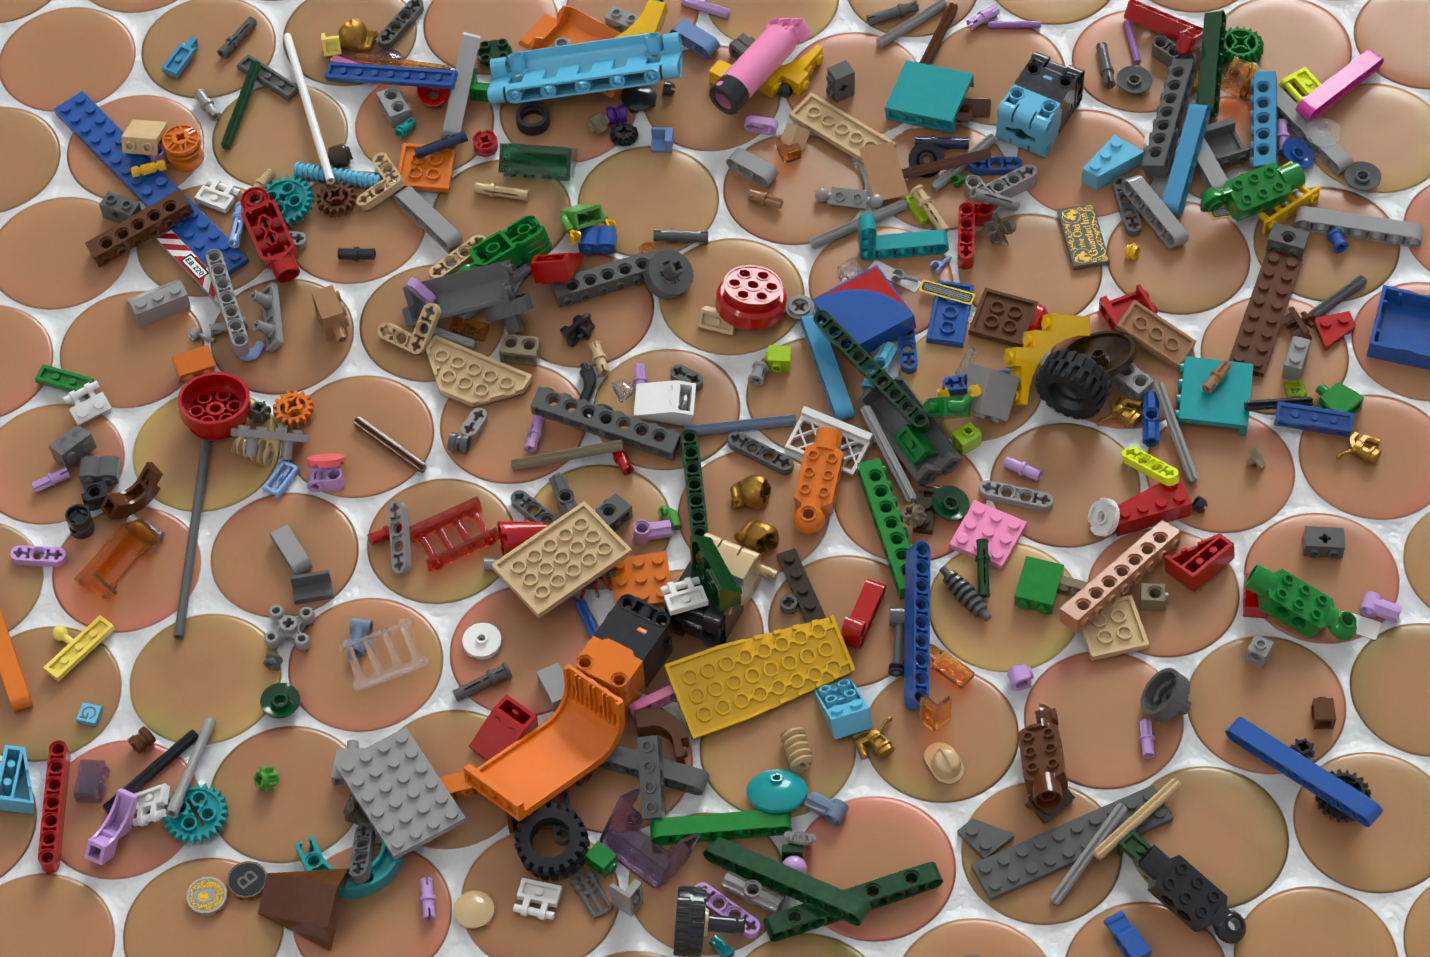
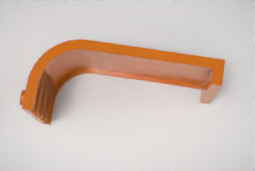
[463,664,625,821]

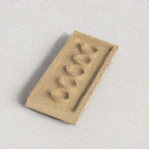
[789,92,896,163]

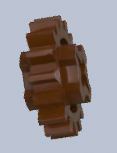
[316,181,356,217]

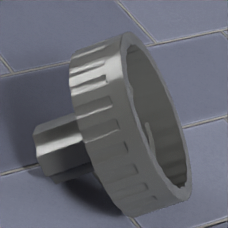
[644,249,694,300]
[484,293,534,334]
[1141,668,1191,722]

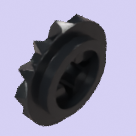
[610,122,638,146]

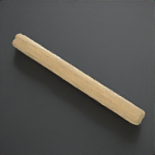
[1093,778,1181,860]

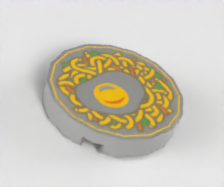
[186,876,228,916]

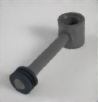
[888,607,905,677]

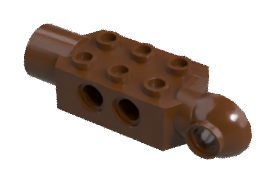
[1018,703,1068,810]

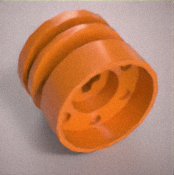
[162,124,204,172]

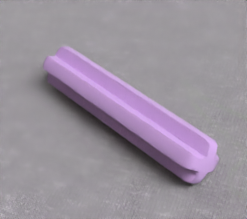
[681,0,730,19]

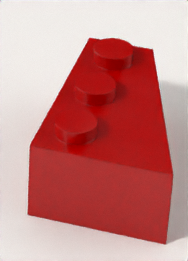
[1164,533,1235,592]

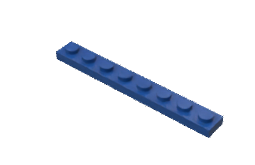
[324,62,458,89]

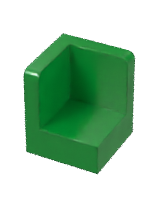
[470,74,490,102]

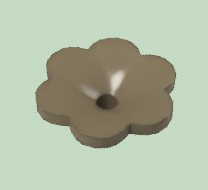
[1246,447,1265,469]

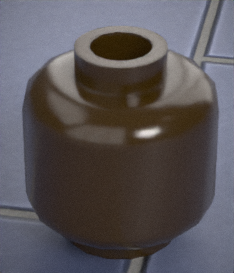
[327,143,353,169]

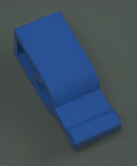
[1104,910,1152,957]

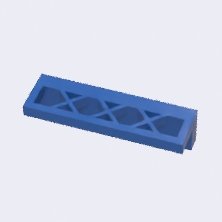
[1274,401,1355,438]

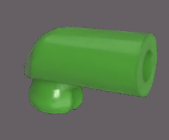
[658,506,681,530]

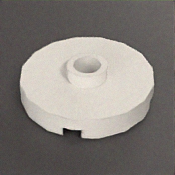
[1088,498,1120,537]
[462,623,502,660]

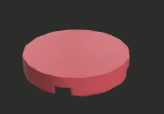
[307,453,345,468]

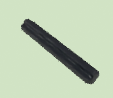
[1244,397,1313,411]

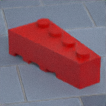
[1115,476,1192,537]

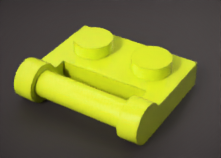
[1279,67,1322,104]

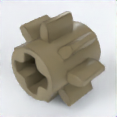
[587,112,610,134]
[902,503,927,528]

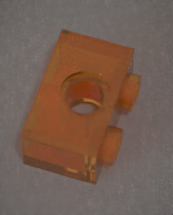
[1220,57,1259,101]

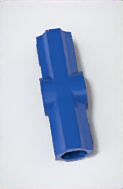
[1142,391,1160,447]

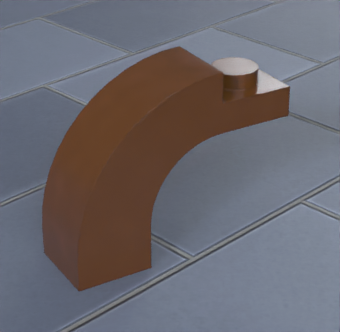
[100,462,163,520]
[634,709,689,764]

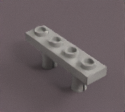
[249,282,284,353]
[231,425,310,460]

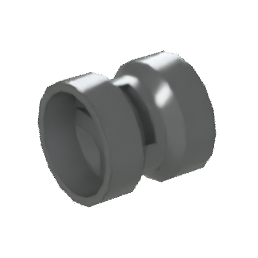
[447,432,471,454]

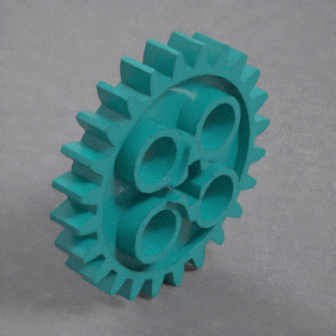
[256,175,314,228]
[162,782,229,846]

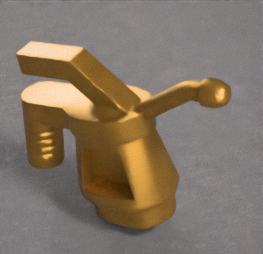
[1096,394,1143,428]
[1336,432,1381,464]
[852,717,895,760]

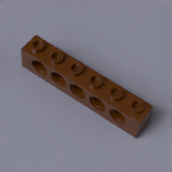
[85,189,194,268]

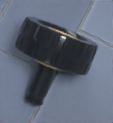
[673,886,745,957]

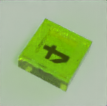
[1283,379,1307,398]

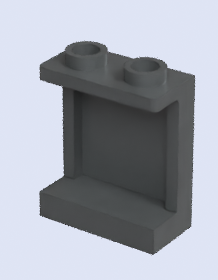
[1204,118,1250,169]

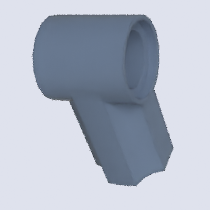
[347,618,373,658]
[805,791,849,826]

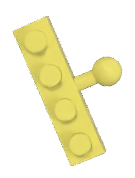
[43,615,115,682]

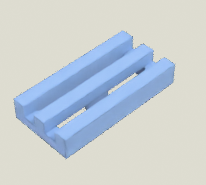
[262,460,300,499]

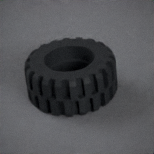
[1035,350,1111,420]

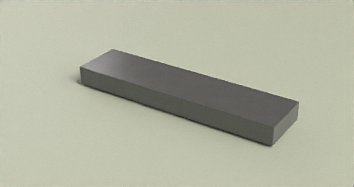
[237,54,299,101]

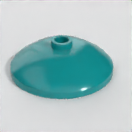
[746,769,808,813]

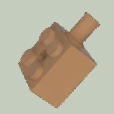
[311,285,349,344]

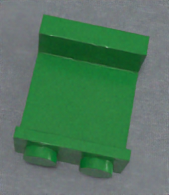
[1014,556,1064,614]

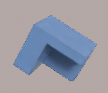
[651,127,673,153]

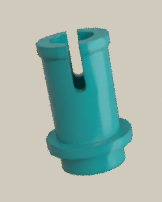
[395,117,417,138]
[709,934,735,957]

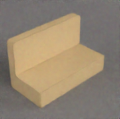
[697,306,735,335]

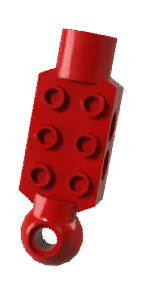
[240,187,300,283]

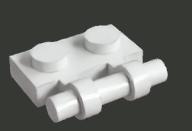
[194,178,241,214]
[63,381,112,425]
[660,577,708,616]
[133,783,170,827]
[513,878,562,921]

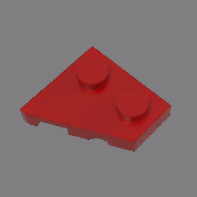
[1313,311,1356,351]

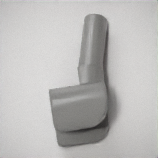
[891,268,919,282]
[188,327,215,343]

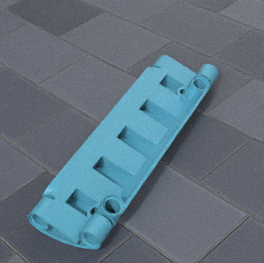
[487,32,683,104]

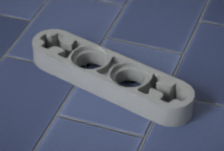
[979,480,1053,512]
[388,501,412,575]

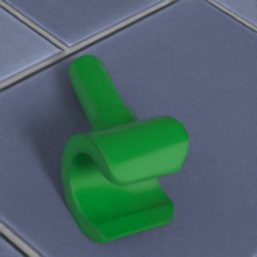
[950,174,975,188]

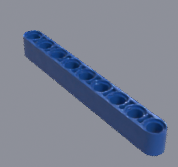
[904,541,931,711]
[1225,717,1383,827]

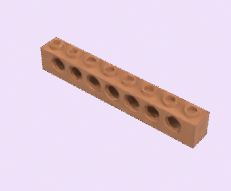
[1059,520,1181,633]

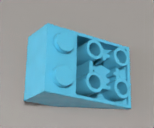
[813,678,873,739]

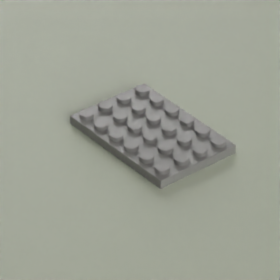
[335,727,466,860]

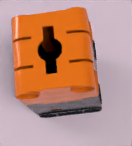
[576,594,673,716]

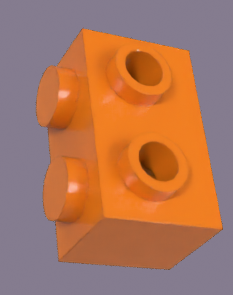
[172,345,216,382]

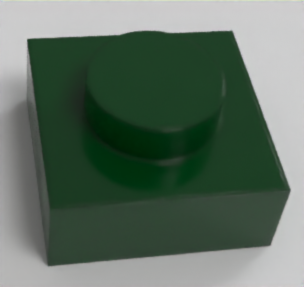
[782,843,803,861]

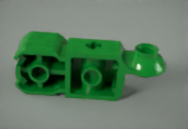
[457,215,552,273]

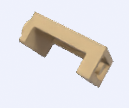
[121,119,168,155]

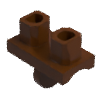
[1282,306,1316,340]

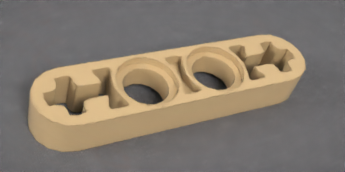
[429,234,486,279]

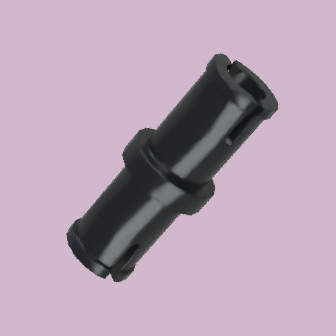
[337,247,376,261]

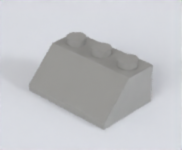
[126,279,191,328]

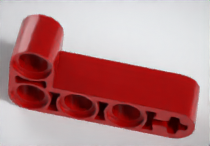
[957,202,993,270]
[841,579,886,649]

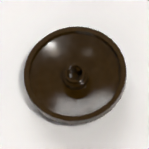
[1066,331,1137,378]

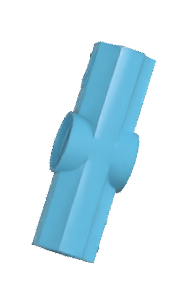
[861,342,898,391]

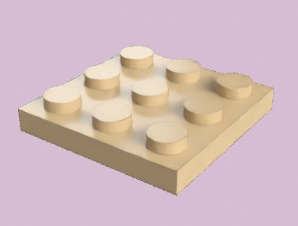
[1081,595,1150,661]

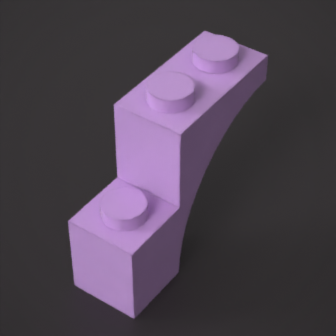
[84,788,139,865]

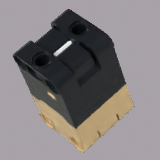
[665,533,761,648]

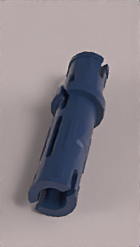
[414,131,468,159]
[915,135,969,149]

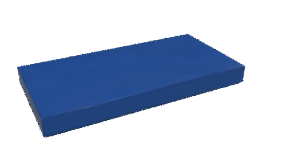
[926,280,975,348]

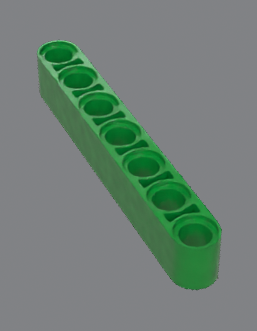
[650,810,792,845]

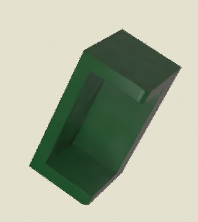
[1117,830,1152,880]

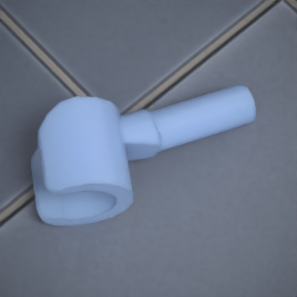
[930,255,952,274]

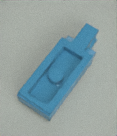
[162,36,199,78]

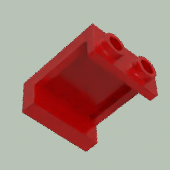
[1098,284,1158,331]

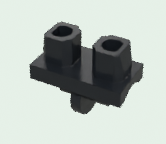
[560,312,595,347]

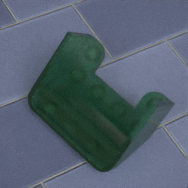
[498,143,578,181]

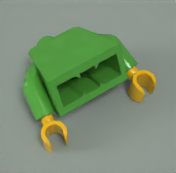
[560,204,616,245]

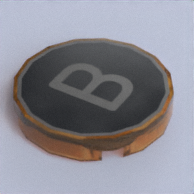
[227,861,267,901]

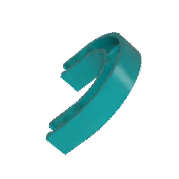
[294,836,404,899]

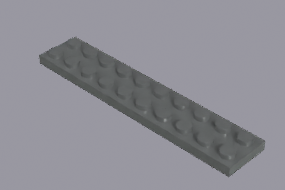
[971,785,1173,902]

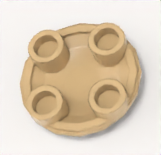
[453,891,495,928]

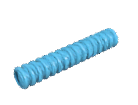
[293,162,382,188]

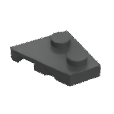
[957,818,1014,860]

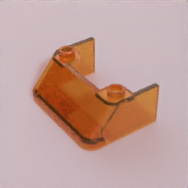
[74,518,163,599]

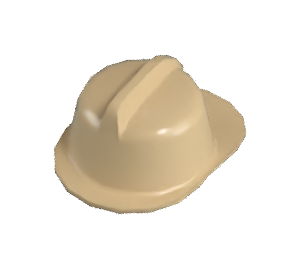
[924,742,964,784]

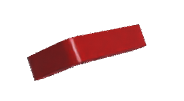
[1123,0,1203,54]

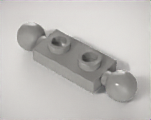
[815,187,883,210]

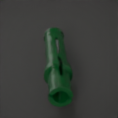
[975,538,991,598]

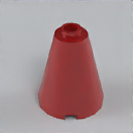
[497,520,547,556]

